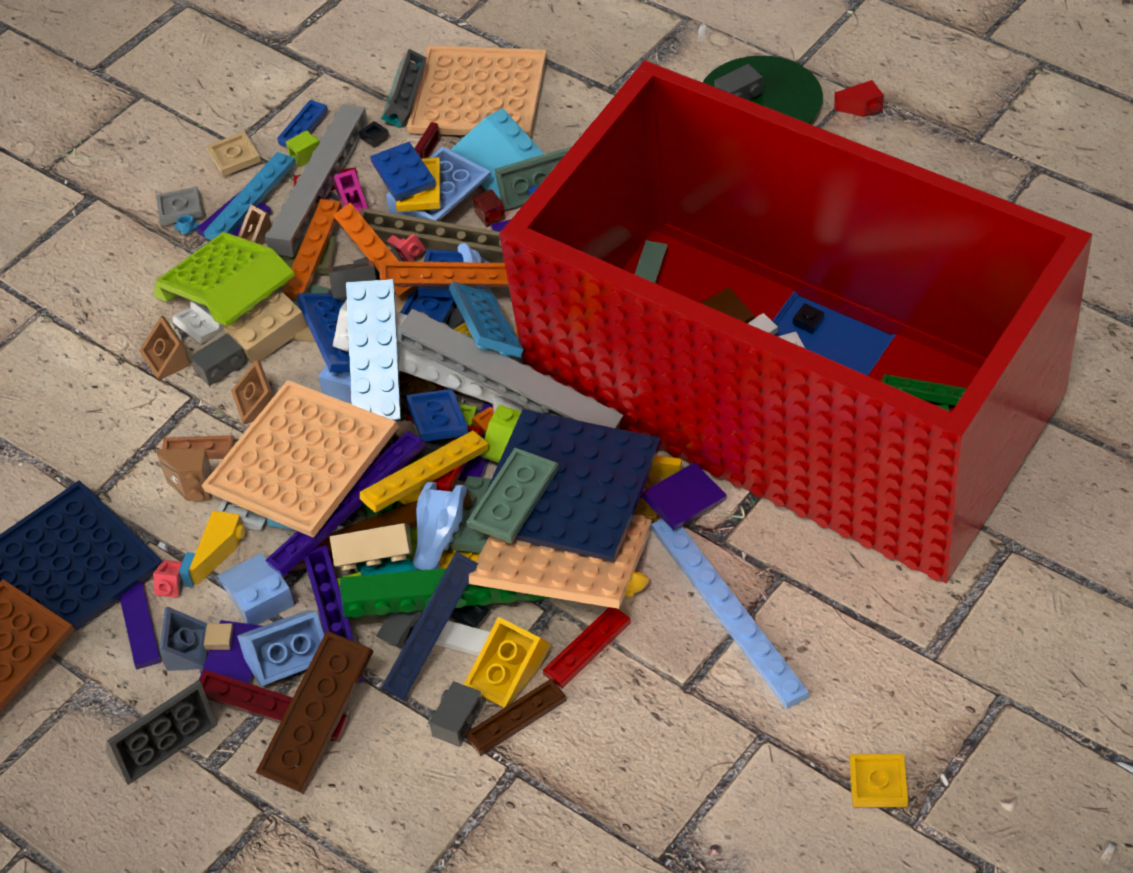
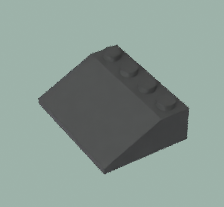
[106,680,217,785]

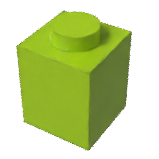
[286,130,319,168]

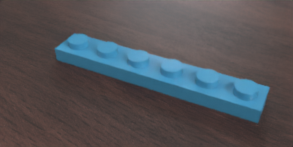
[204,152,296,240]

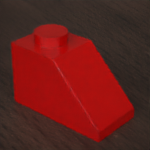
[834,80,884,117]

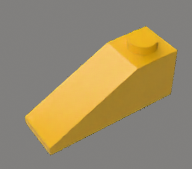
[189,511,246,584]

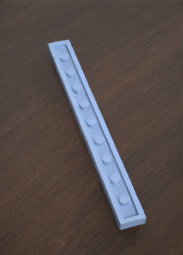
[651,519,809,709]

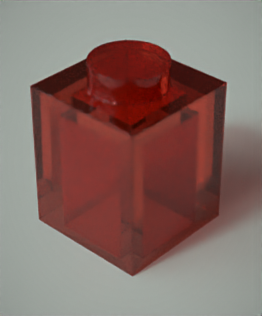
[473,189,506,228]

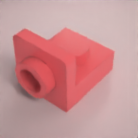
[387,234,425,262]
[153,560,182,598]

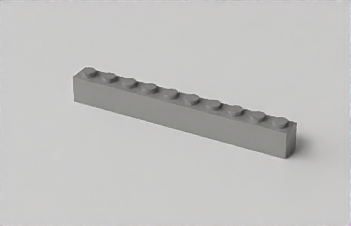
[265,104,368,257]
[397,309,623,429]

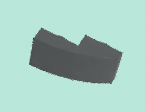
[376,610,423,648]

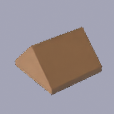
[139,316,190,379]
[231,359,273,424]

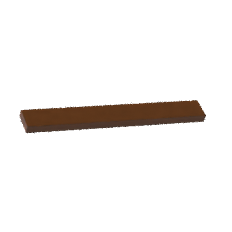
[287,483,473,574]

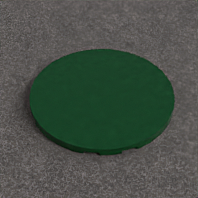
[702,55,823,125]

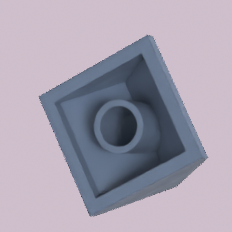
[159,606,207,671]

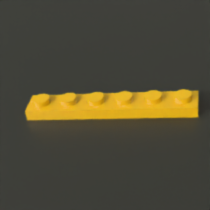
[360,430,489,513]

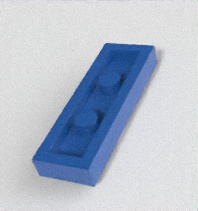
[277,100,328,147]

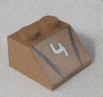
[157,448,212,502]

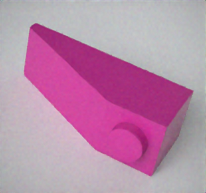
[334,169,368,213]

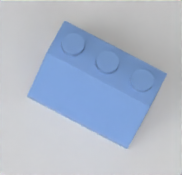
[237,610,324,686]

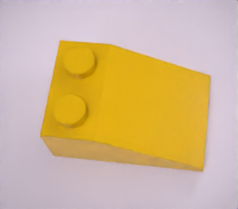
[464,617,551,708]

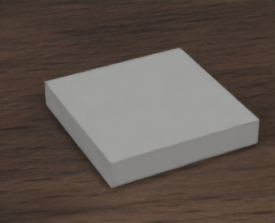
[156,187,203,225]

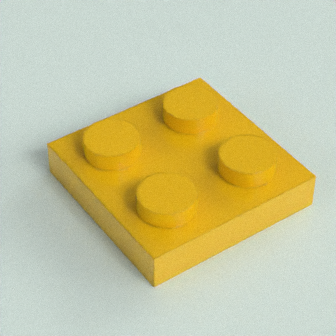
[849,754,908,807]

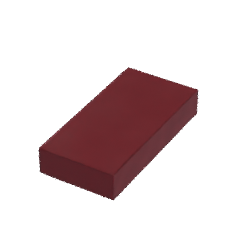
[414,122,440,159]

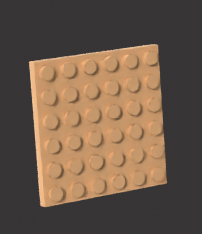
[407,46,547,138]
[202,380,399,538]
[469,515,653,609]

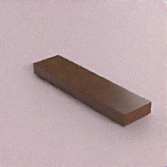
[465,679,567,756]

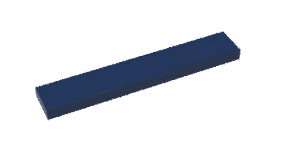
[381,551,478,700]

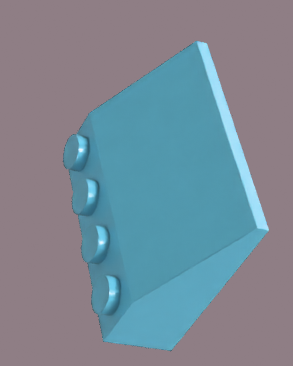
[451,108,544,207]

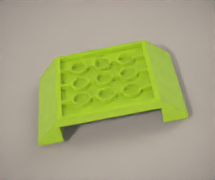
[153,232,295,326]

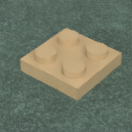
[206,132,261,176]

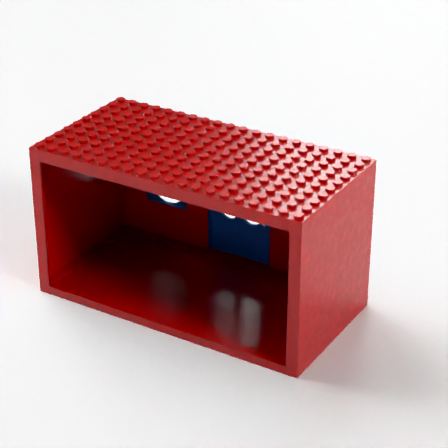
[499,60,1093,584]

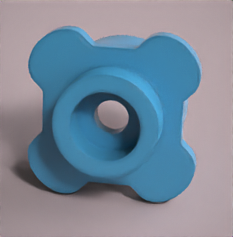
[174,215,199,234]

